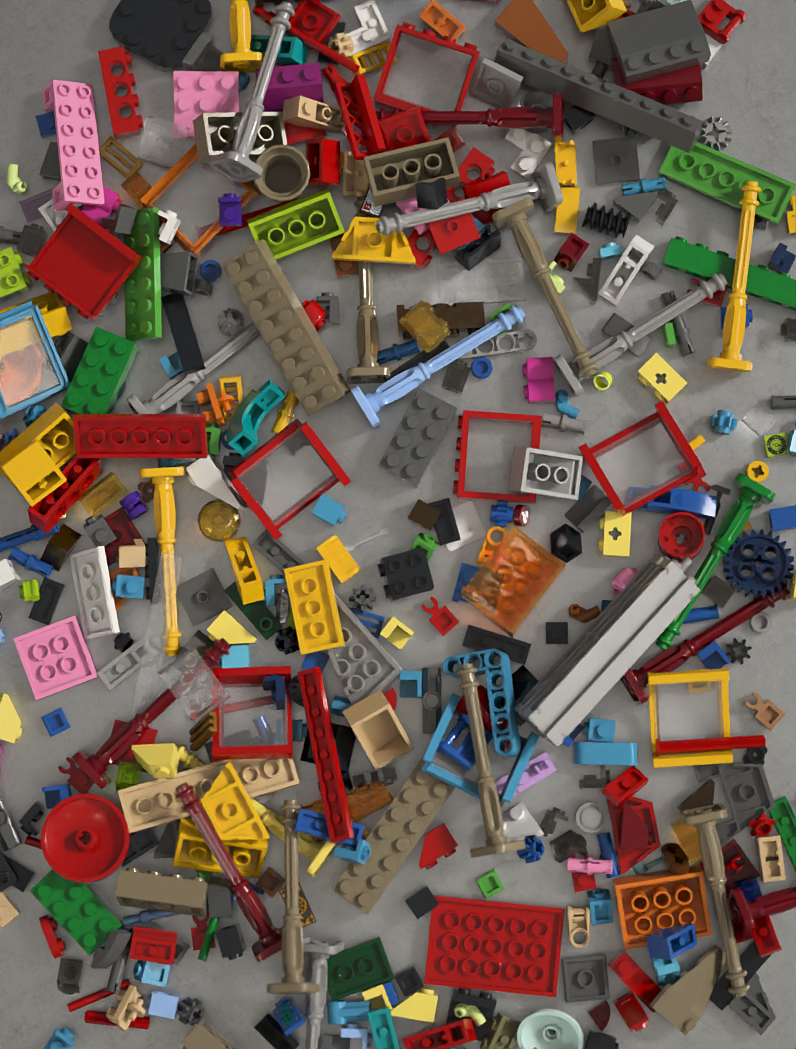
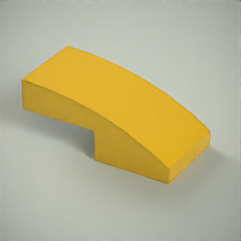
[554,186,580,234]

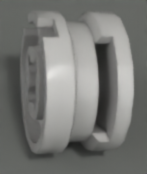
[575,802,606,833]

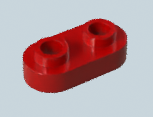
[39,914,66,959]

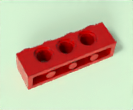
[98,46,144,139]
[27,457,102,534]

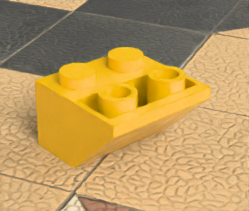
[0,439,67,506]

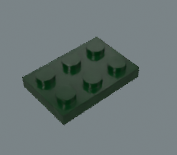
[327,937,395,1002]

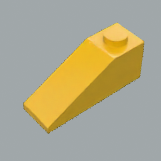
[224,536,265,605]

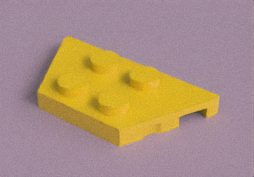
[332,216,416,265]
[201,762,270,840]

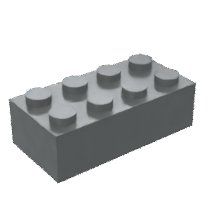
[378,388,457,487]

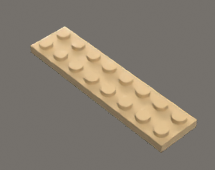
[118,742,300,834]

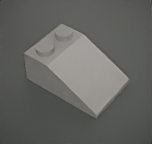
[508,447,584,500]

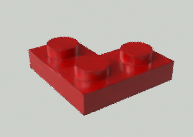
[732,916,782,957]

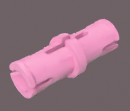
[567,857,613,875]

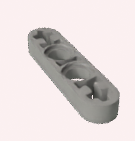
[455,330,537,360]

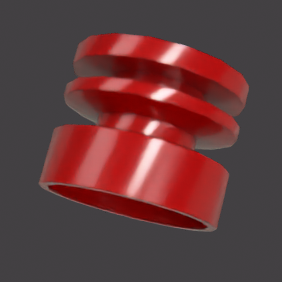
[658,512,705,563]

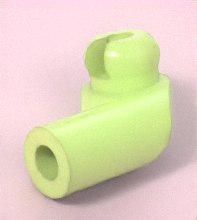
[6,164,28,194]
[454,1003,486,1027]

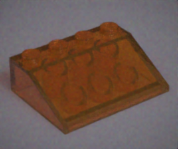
[460,526,566,638]

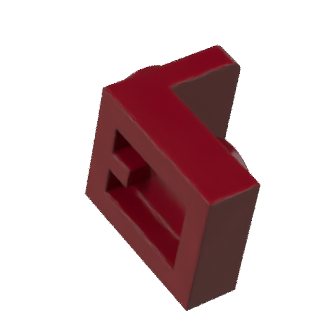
[554,232,590,272]

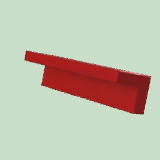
[333,74,386,160]

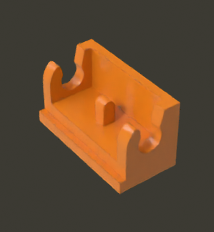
[419,0,468,42]

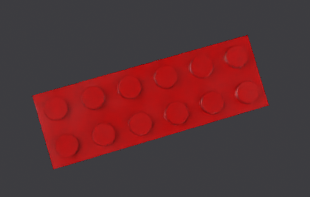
[73,414,208,458]

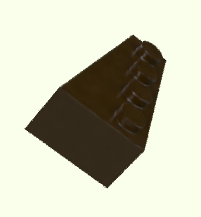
[396,302,485,340]

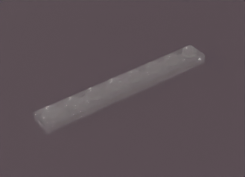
[129,552,183,728]

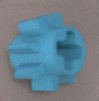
[22,405,47,427]
[710,410,738,435]

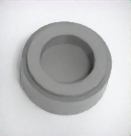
[749,612,772,634]

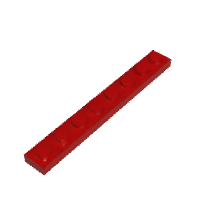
[297,667,354,844]

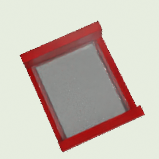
[578,401,702,517]
[228,419,351,540]
[212,666,293,763]

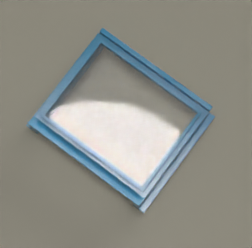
[0,301,70,419]
[421,693,539,807]

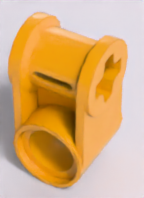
[477,526,506,570]

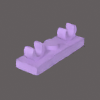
[495,751,557,797]

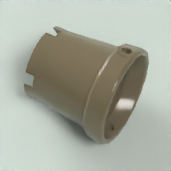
[254,144,311,203]

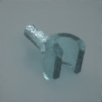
[632,857,663,875]

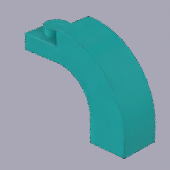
[227,379,286,456]

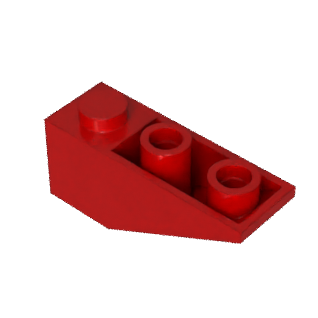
[612,991,650,1032]

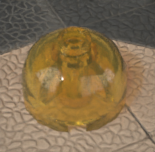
[197,499,241,543]

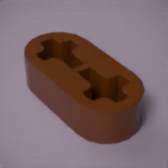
[661,843,690,875]

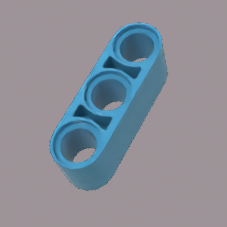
[574,742,638,765]

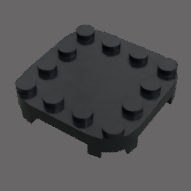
[109,0,213,72]

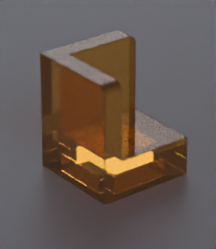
[121,171,152,209]

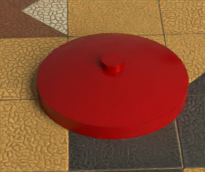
[41,794,130,883]

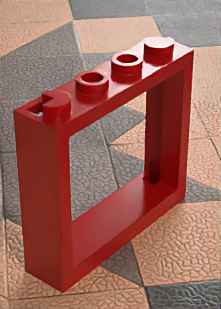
[373,22,481,127]
[453,410,542,504]

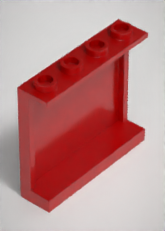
[23,203,142,320]

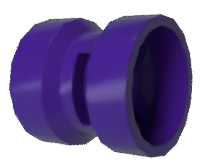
[119,491,149,521]

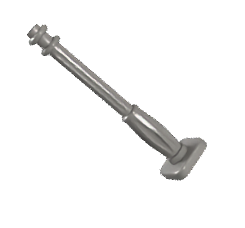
[209,2,295,183]

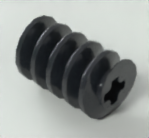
[582,203,630,239]

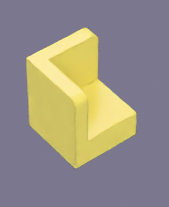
[380,616,414,649]
[362,983,393,1010]

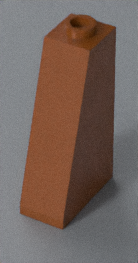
[494,0,569,64]

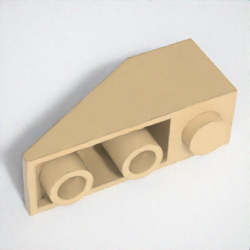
[282,96,350,133]

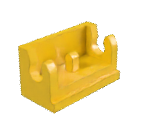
[554,140,577,187]
[316,535,361,584]

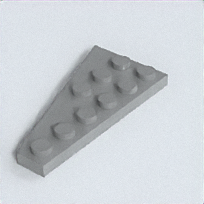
[327,592,403,706]

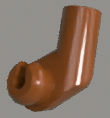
[569,604,601,623]

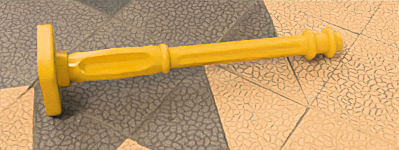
[220,0,263,73]
[706,181,761,372]
[139,467,186,656]

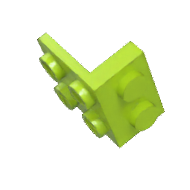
[0,247,32,298]

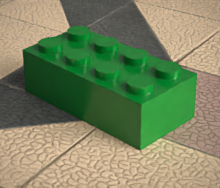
[61,327,139,414]
[30,869,124,956]

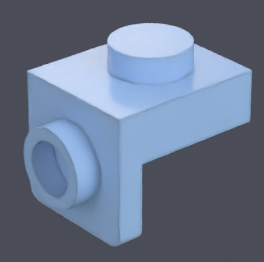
[341,1023,372,1049]

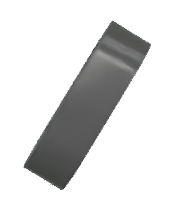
[182,32,214,71]

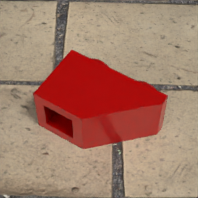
[419,823,458,870]

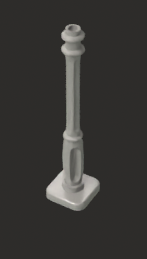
[376,162,563,236]
[553,273,728,397]
[126,321,260,414]
[303,937,344,1049]

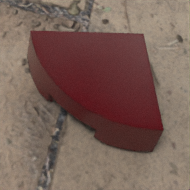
[588,1000,610,1031]

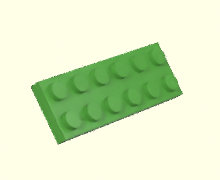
[659,142,796,225]
[124,207,162,342]

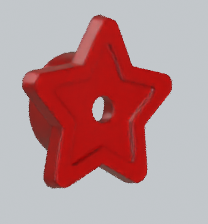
[748,812,776,837]

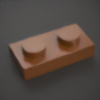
[330,232,359,279]

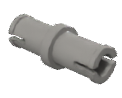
[541,412,587,434]

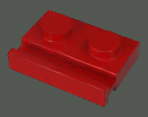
[129,926,178,965]

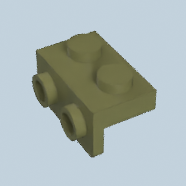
[480,1012,521,1049]

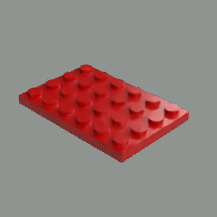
[424,895,565,997]

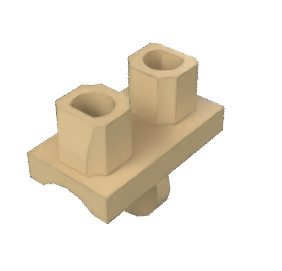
[106,985,146,1031]

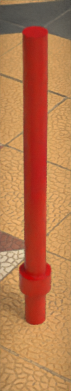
[252,6,360,73]

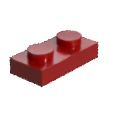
[602,765,649,807]

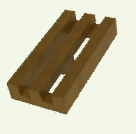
[99,136,144,181]
[189,711,217,751]

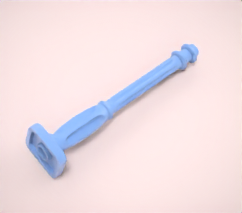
[350,306,526,428]

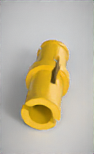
[271,391,299,434]

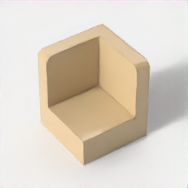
[116,539,145,568]

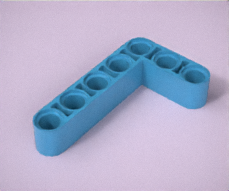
[443,649,521,758]

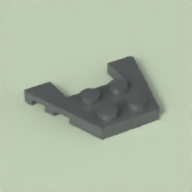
[693,763,776,845]

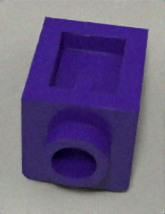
[218,193,242,226]

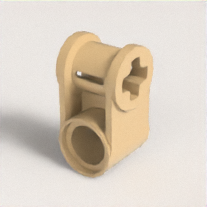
[567,905,590,948]

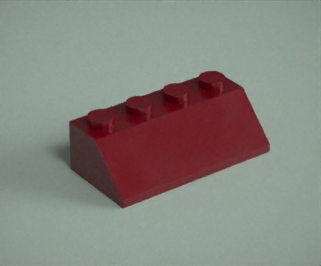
[612,58,703,105]

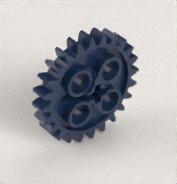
[723,529,794,599]

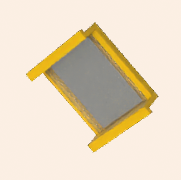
[647,666,733,768]

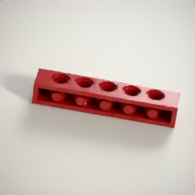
[407,147,496,270]

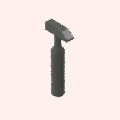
[704,485,731,535]

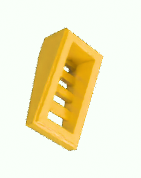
[348,41,397,78]
[219,374,244,422]

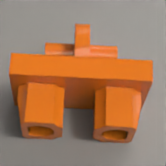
[196,382,235,427]

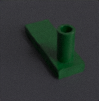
[224,581,283,641]

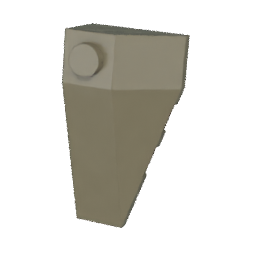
[650,945,726,1035]

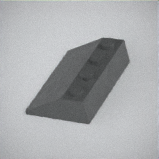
[607,0,711,84]

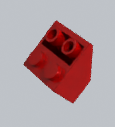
[305,138,340,189]

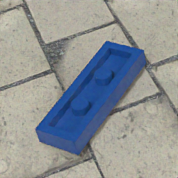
[294,808,364,848]

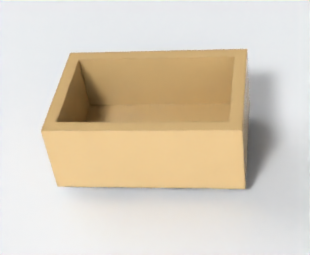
[343,689,414,771]

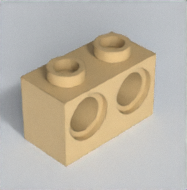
[755,835,786,882]

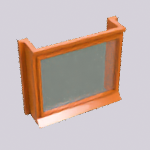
[140,143,261,256]

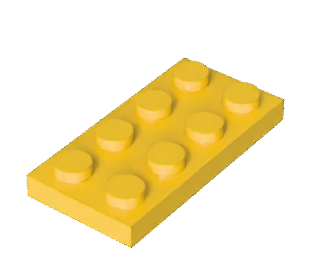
[284,560,345,655]

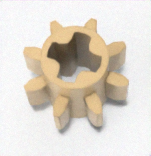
[327,33,354,57]

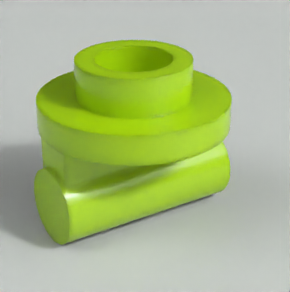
[19,579,40,602]

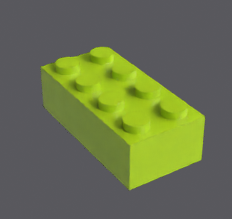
[247,188,345,259]

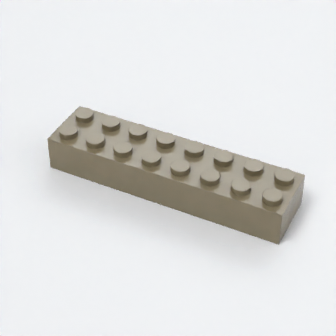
[221,239,351,416]
[332,749,467,914]

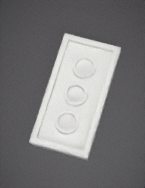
[69,546,120,640]

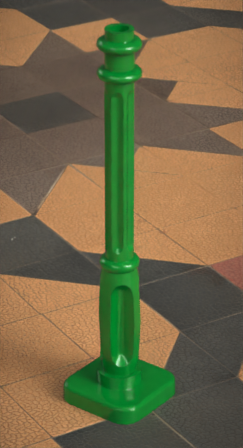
[655,473,776,651]

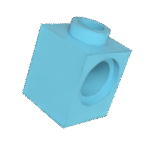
[219,645,250,668]

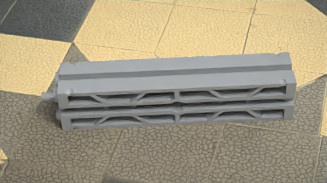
[514,554,700,747]

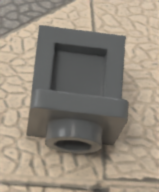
[83,514,117,547]

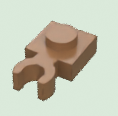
[744,692,785,731]

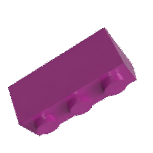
[255,63,324,113]

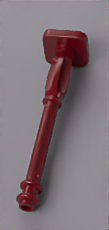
[376,93,564,143]
[620,585,790,705]
[72,638,231,789]
[175,782,283,962]
[728,887,796,940]

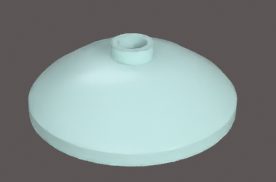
[517,1009,583,1049]

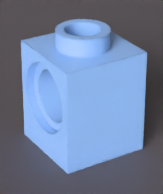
[145,990,180,1019]

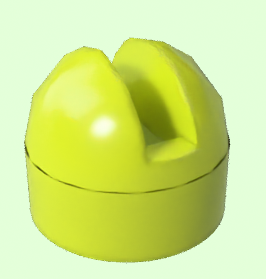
[594,371,612,390]

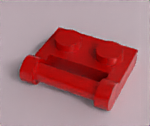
[698,0,746,44]

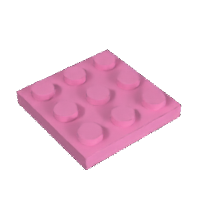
[173,71,239,137]
[13,616,98,700]

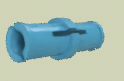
[621,176,667,196]

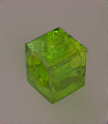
[116,761,142,792]

